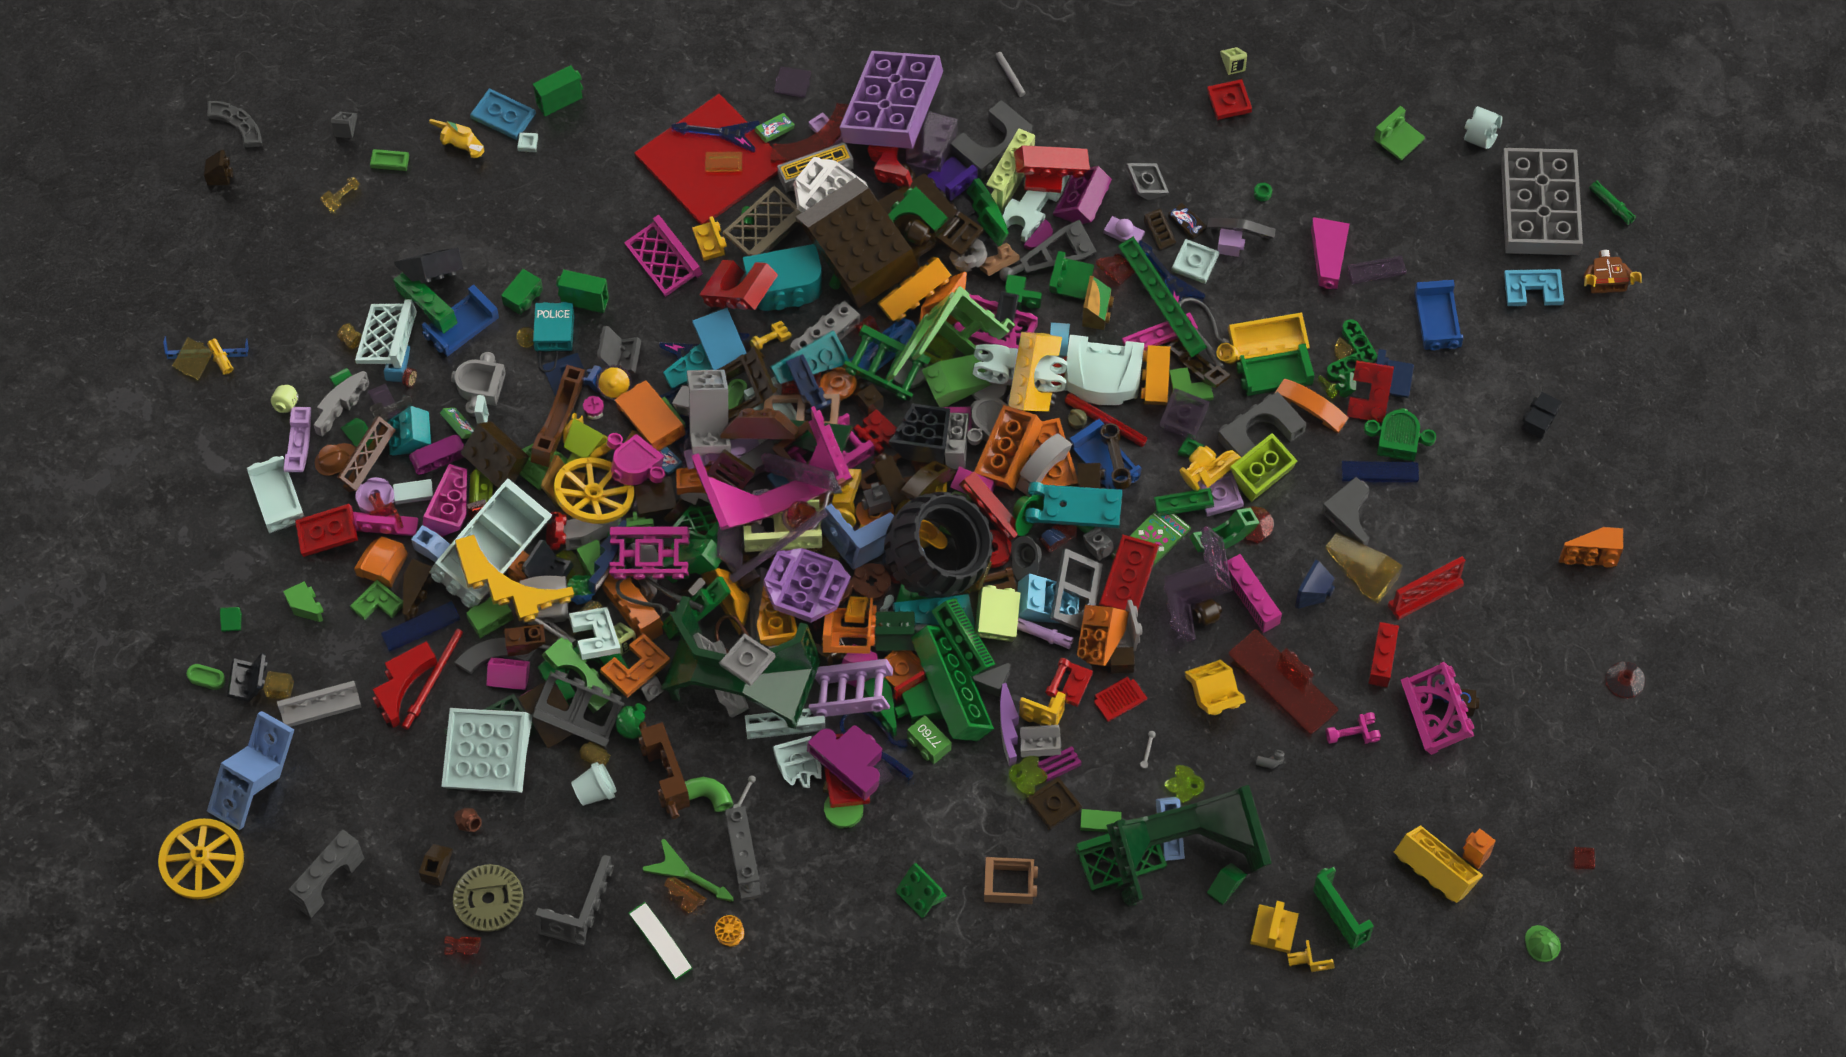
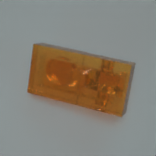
[664,877,707,913]

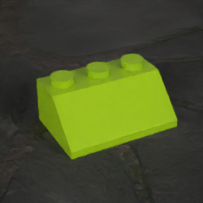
[1230,433,1297,502]

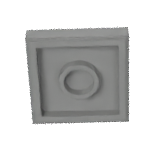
[719,633,776,686]

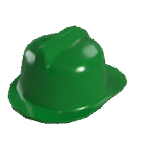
[1013,495,1044,536]

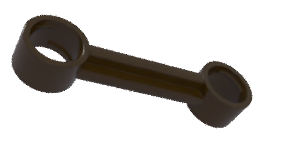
[1101,423,1132,489]

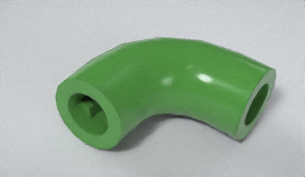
[685,777,733,812]

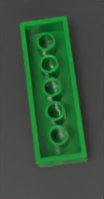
[911,625,994,741]

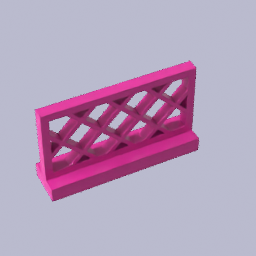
[624,215,703,297]

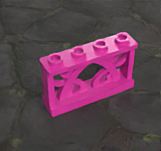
[953,294,1038,349]
[1401,662,1474,755]

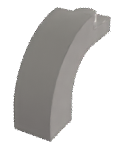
[1016,434,1073,497]

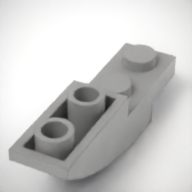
[314,371,369,437]

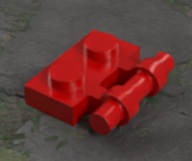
[853,409,897,454]

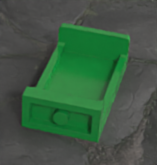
[1236,343,1315,396]
[1313,867,1374,950]

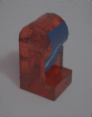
[1039,524,1077,552]

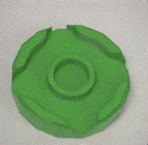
[824,796,863,829]

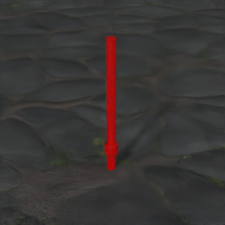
[401,629,463,730]

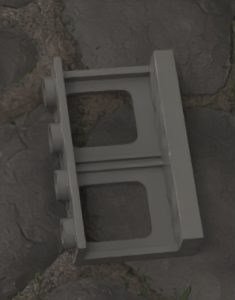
[532,670,625,747]

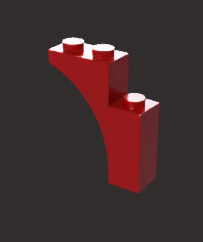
[867,145,913,187]
[372,641,437,728]

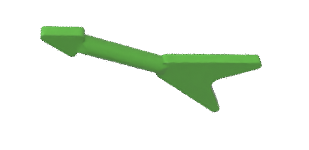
[643,839,734,901]

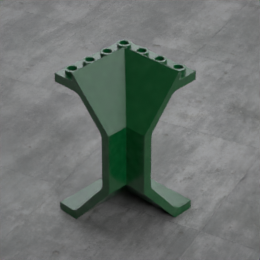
[661,596,821,729]
[1106,785,1272,907]

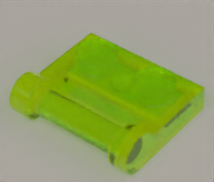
[914,328,957,364]

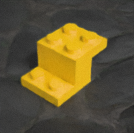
[1185,660,1246,715]

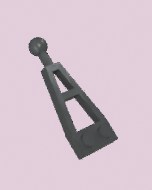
[999,220,1097,282]

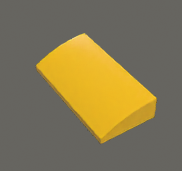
[1228,313,1310,361]

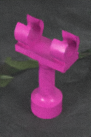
[1326,712,1381,744]

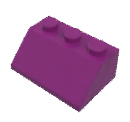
[1053,166,1112,224]

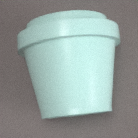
[571,762,617,806]

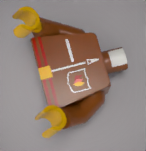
[1583,250,1642,293]

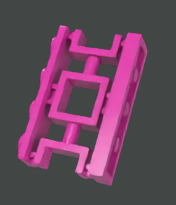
[609,527,690,579]

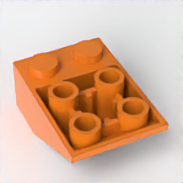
[920,272,967,328]
[1559,527,1623,567]
[1077,605,1129,666]

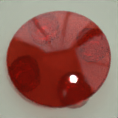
[1245,506,1274,543]

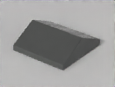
[1125,163,1169,200]

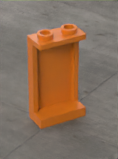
[615,380,686,451]

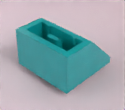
[388,406,431,455]

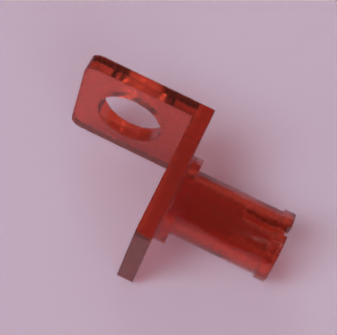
[368,493,404,528]

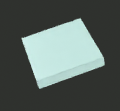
[1171,239,1219,284]

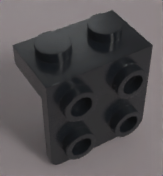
[522,540,574,578]
[227,653,268,702]

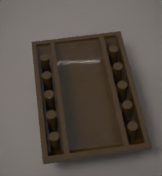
[795,177,919,309]

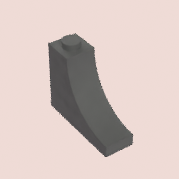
[1322,477,1370,550]

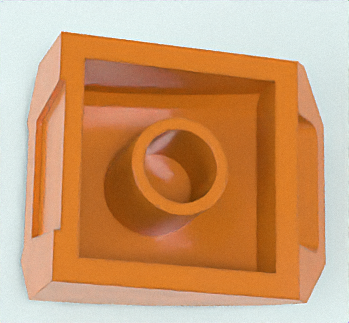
[354,536,408,588]

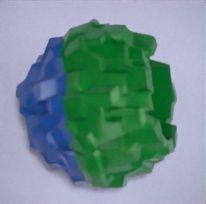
[566,574,595,605]

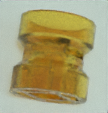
[337,323,362,349]

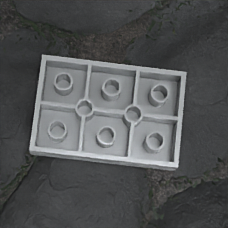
[1501,148,1583,255]

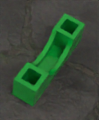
[393,272,458,334]

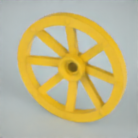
[553,457,634,524]
[158,818,244,900]

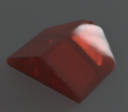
[1096,253,1135,284]

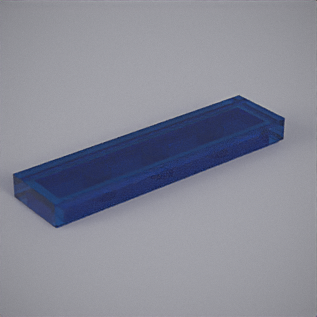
[1341,461,1419,482]
[381,601,460,652]

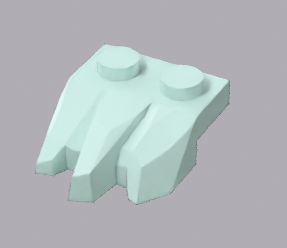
[772,736,822,788]

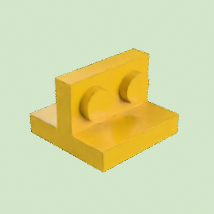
[1250,901,1299,953]

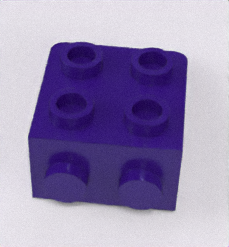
[928,157,978,201]

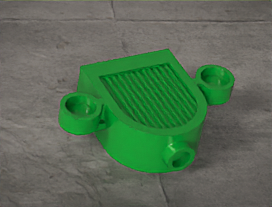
[1364,408,1436,461]

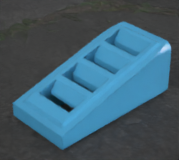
[384,345,410,382]

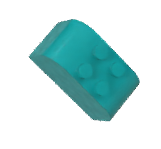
[743,244,822,311]

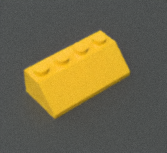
[1394,825,1483,903]

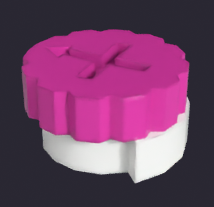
[583,396,604,420]

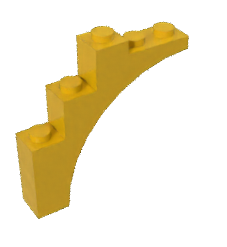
[455,535,574,622]

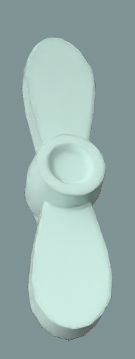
[880,595,894,612]

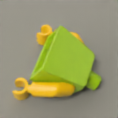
[563,413,612,463]

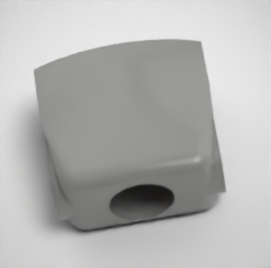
[520,576,569,625]

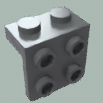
[597,326,641,374]

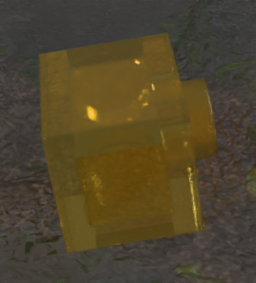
[263,671,294,699]

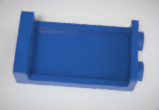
[1414,280,1463,350]
[422,285,499,357]
[1069,419,1141,490]

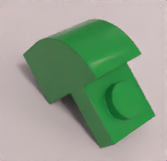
[1005,275,1042,311]

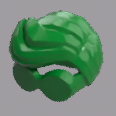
[616,703,646,739]

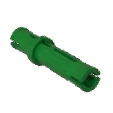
[1589,180,1636,225]

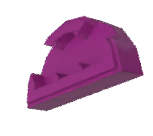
[1024,219,1053,250]

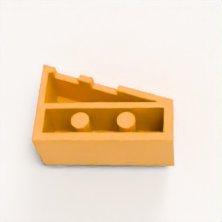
[1141,345,1170,405]

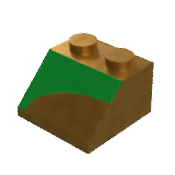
[1082,276,1114,330]

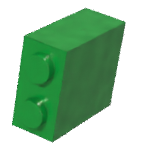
[533,65,583,116]
[556,269,609,313]

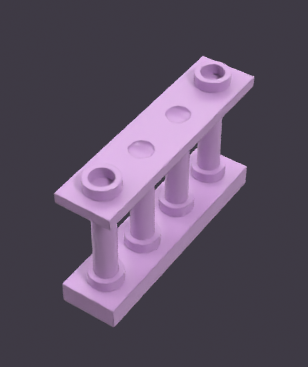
[809,659,893,717]

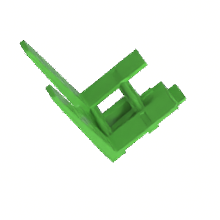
[886,286,1015,381]

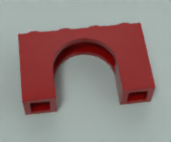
[699,260,778,310]

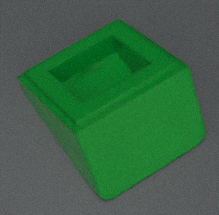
[220,607,242,631]

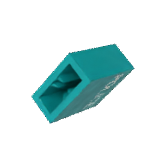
[533,302,574,351]

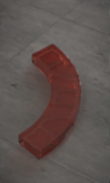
[771,103,849,163]

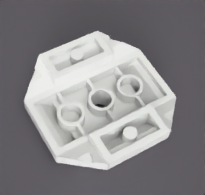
[794,157,868,212]

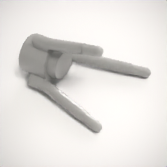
[534,618,576,650]

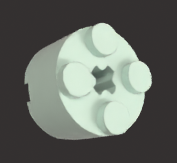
[1464,106,1502,149]

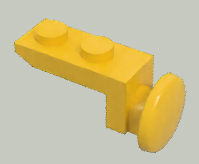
[1180,450,1241,491]
[832,469,862,527]

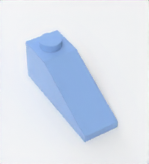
[1156,797,1185,861]

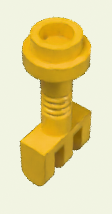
[750,321,792,350]

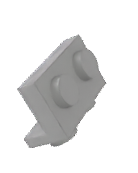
[1020,725,1061,757]

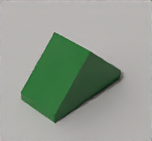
[1207,863,1247,905]

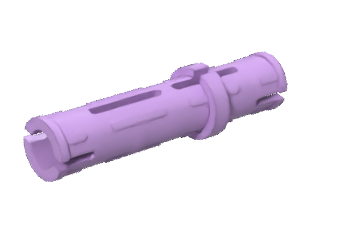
[1017,617,1074,649]

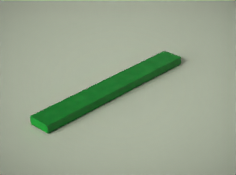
[1118,236,1207,358]

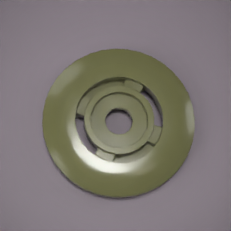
[453,864,524,932]

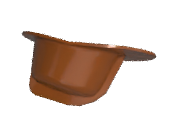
[314,443,360,476]

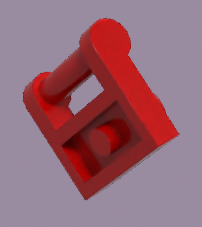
[1045,658,1093,707]

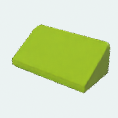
[468,468,493,508]

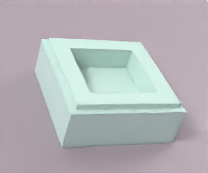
[517,133,538,152]

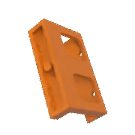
[823,598,877,654]

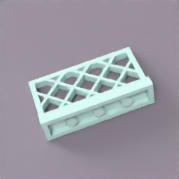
[355,299,417,368]

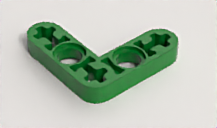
[1326,319,1377,382]

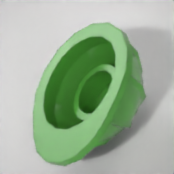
[1525,925,1561,962]

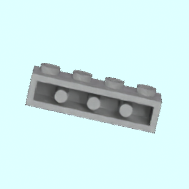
[790,300,860,354]

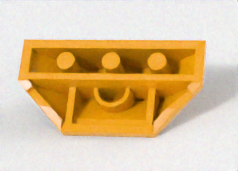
[701,568,751,635]

